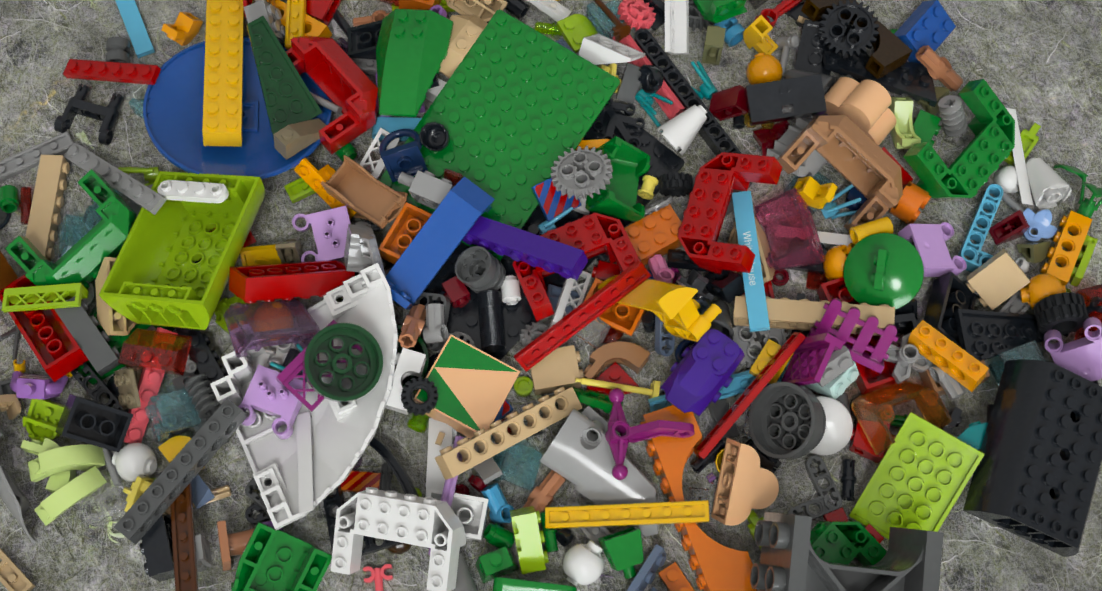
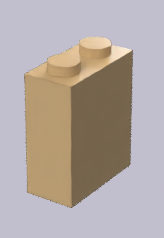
[966,249,1030,310]
[530,345,584,395]

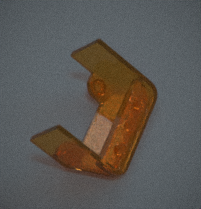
[851,380,953,455]

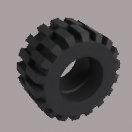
[1033,292,1089,335]

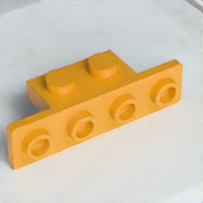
[294,158,357,220]

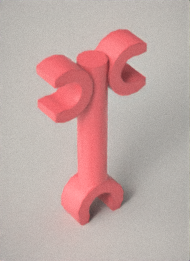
[363,564,393,591]

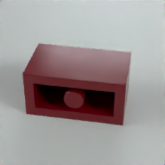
[709,85,748,121]

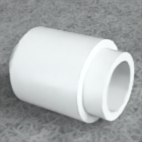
[501,275,521,305]

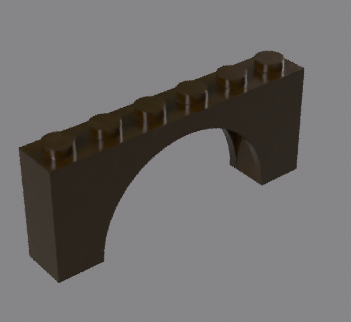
[801,0,913,79]

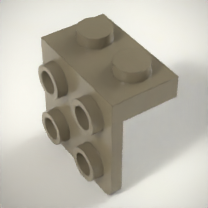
[114,366,142,410]

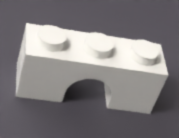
[385,348,427,415]

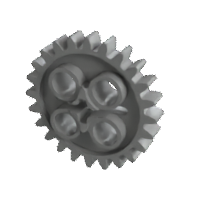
[551,146,613,200]
[732,321,790,369]

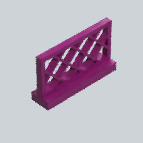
[276,319,361,412]
[781,333,844,385]

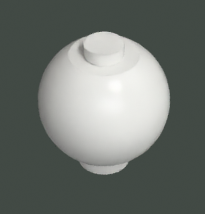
[112,443,157,483]
[563,540,604,586]

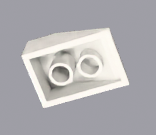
[578,34,645,65]

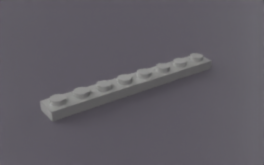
[64,142,166,215]

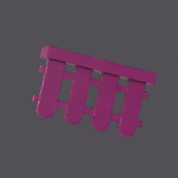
[808,298,899,373]

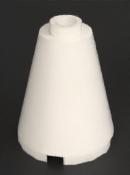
[656,105,708,156]
[1026,157,1072,210]

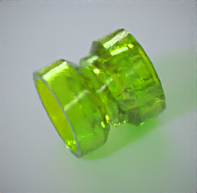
[407,413,431,433]

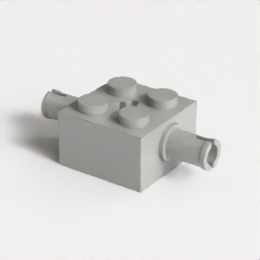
[243,0,285,44]
[398,170,453,210]

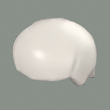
[993,166,1019,193]

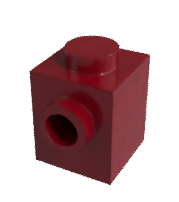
[442,276,471,309]

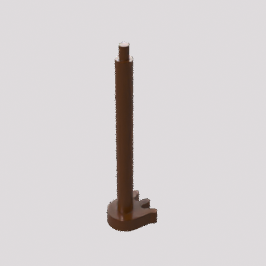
[593,0,631,42]

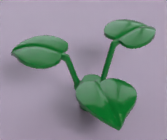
[1053,164,1102,219]

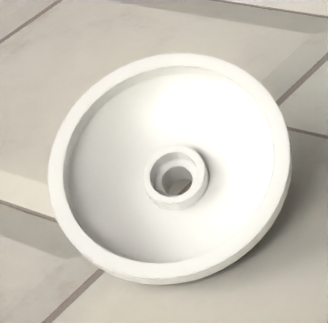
[793,396,853,455]

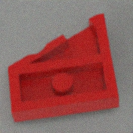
[587,362,639,395]

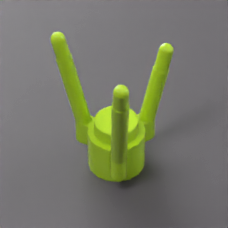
[118,166,160,186]

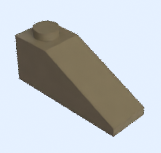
[273,118,326,160]
[275,239,303,264]

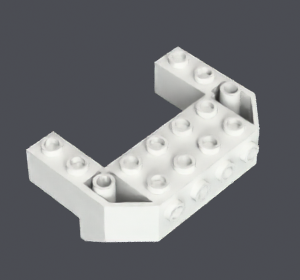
[331,487,466,591]

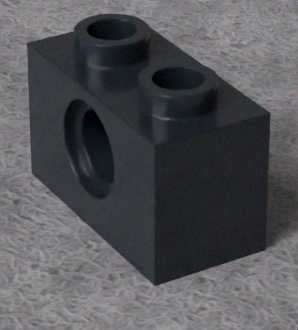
[704,269,745,304]

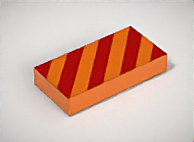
[340,471,381,493]

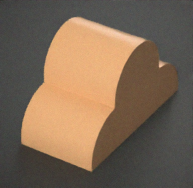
[824,77,896,146]
[711,438,779,526]

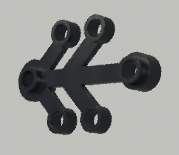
[593,97,645,149]

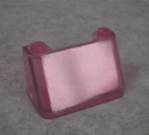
[754,188,826,270]

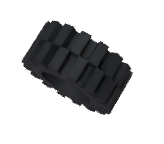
[659,172,693,197]
[401,377,438,416]

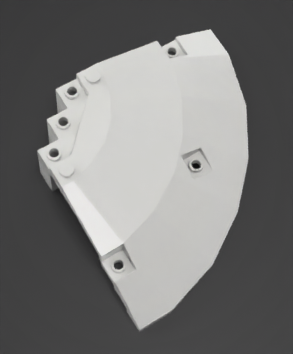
[210,263,398,530]

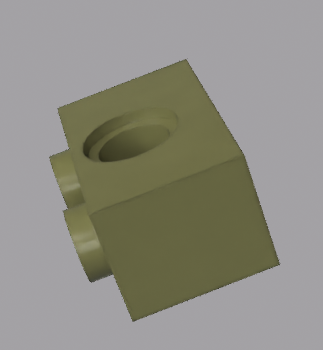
[701,26,726,65]

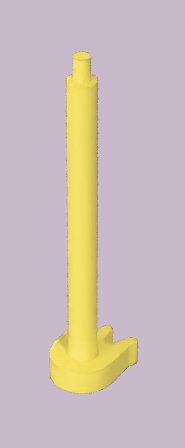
[575,378,661,399]

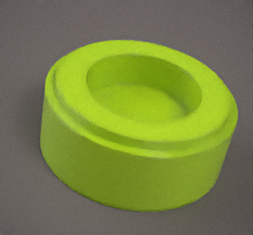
[514,376,533,397]

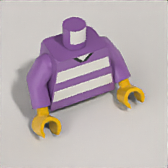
[10,359,73,400]

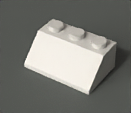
[427,488,489,542]

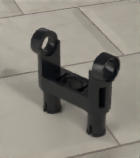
[54,84,124,146]

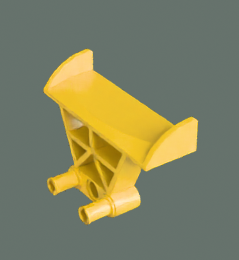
[598,274,722,342]

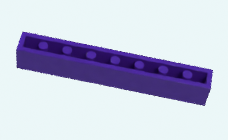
[462,216,588,280]

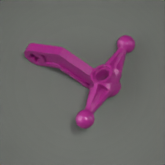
[605,388,695,480]

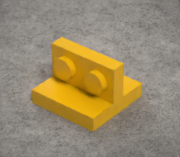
[240,244,282,266]

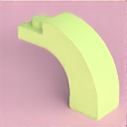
[890,97,921,149]
[20,438,76,493]
[28,444,106,482]
[34,466,107,526]

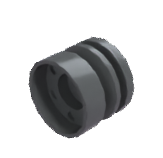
[455,246,506,294]

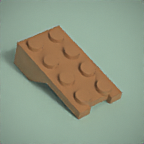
[321,155,407,229]

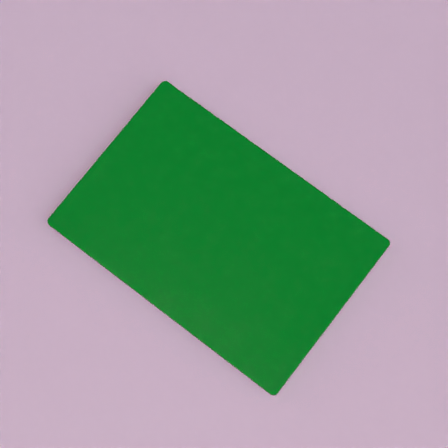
[379,10,620,261]

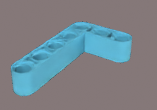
[958,184,1003,273]

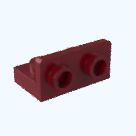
[753,120,790,156]

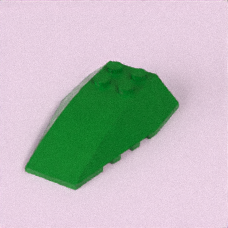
[376,9,454,117]
[232,522,332,591]

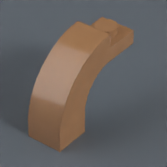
[583,341,651,380]

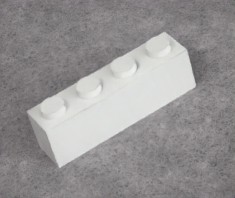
[426,418,457,497]

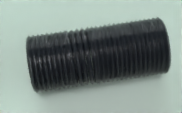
[477,290,506,353]

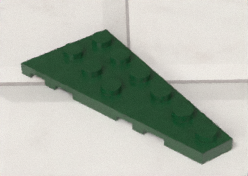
[247,16,323,140]

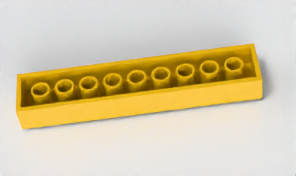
[202,0,244,147]

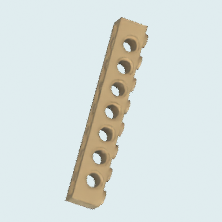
[435,386,582,480]

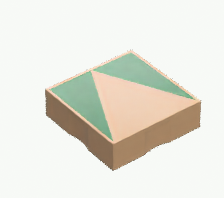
[413,334,520,439]

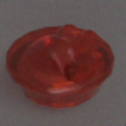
[601,326,624,344]

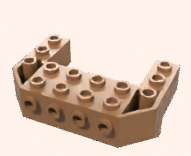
[777,115,903,231]

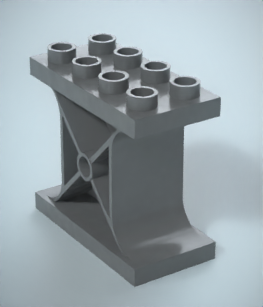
[750,512,944,591]

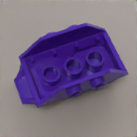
[660,328,745,416]

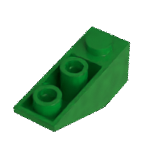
[913,110,941,146]

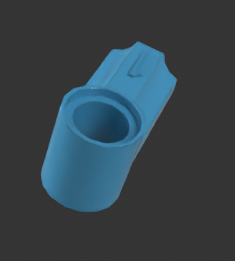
[481,483,515,524]

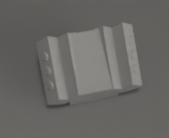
[766,118,827,177]
[344,221,386,277]

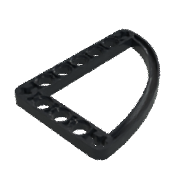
[323,437,419,556]

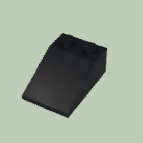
[347,20,382,60]

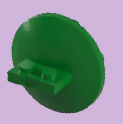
[844,233,924,310]

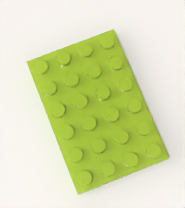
[849,412,985,539]

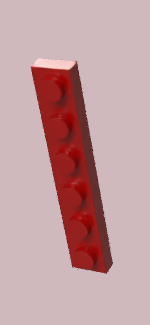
[63,59,161,85]

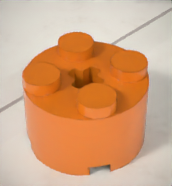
[889,181,932,224]

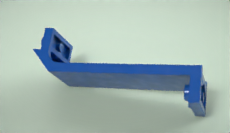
[385,176,495,310]

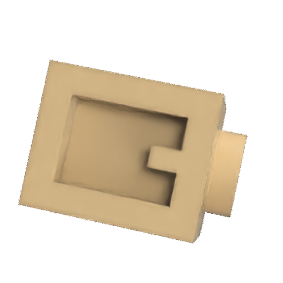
[0,394,21,420]

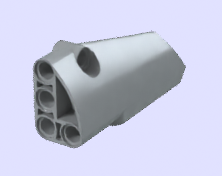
[539,409,659,536]
[0,426,36,544]

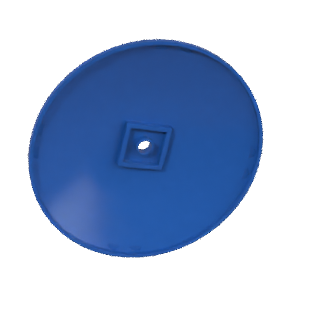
[143,36,332,180]

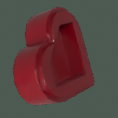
[467,474,487,495]

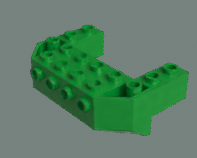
[903,79,1015,199]
[5,169,137,289]
[810,521,887,566]

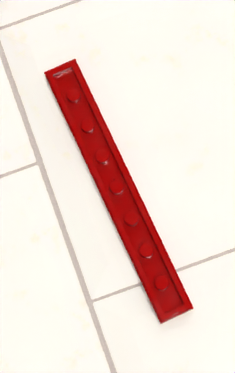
[514,260,652,372]
[694,332,806,459]

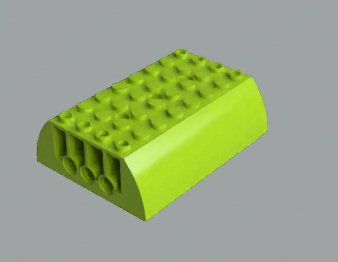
[99,171,265,330]

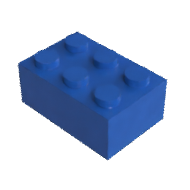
[894,0,956,63]

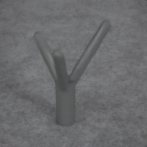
[0,325,20,360]

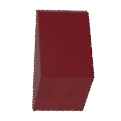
[989,210,1030,245]

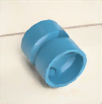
[714,17,745,47]

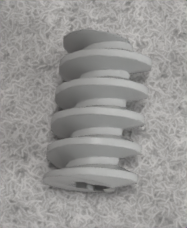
[938,95,968,137]

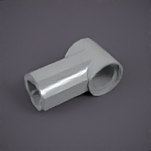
[423,303,449,344]
[929,365,967,400]

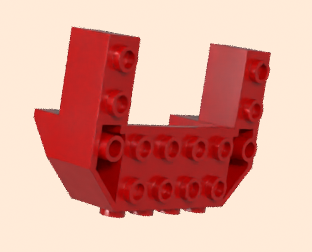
[286,36,379,154]
[677,152,783,274]
[512,213,640,322]

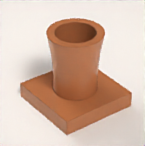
[217,521,255,571]

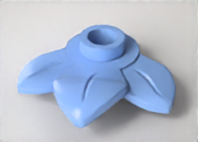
[1023,208,1058,242]

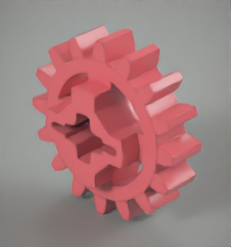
[617,0,656,31]

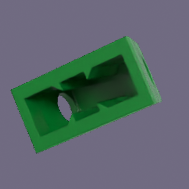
[598,526,644,579]
[475,546,519,583]

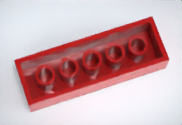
[229,260,355,304]
[0,275,88,382]
[817,277,897,395]

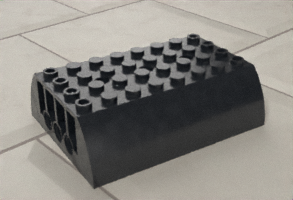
[963,359,1102,557]

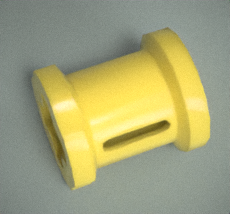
[637,175,659,200]

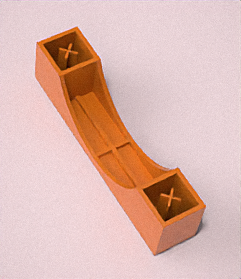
[640,405,757,591]

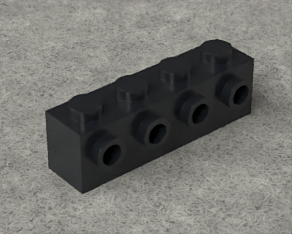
[175,327,229,393]

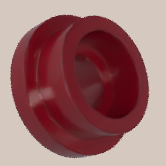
[771,268,789,286]

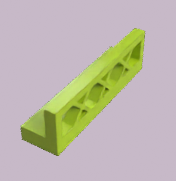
[1,283,89,312]

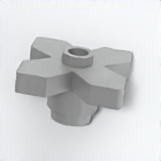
[883,333,933,384]

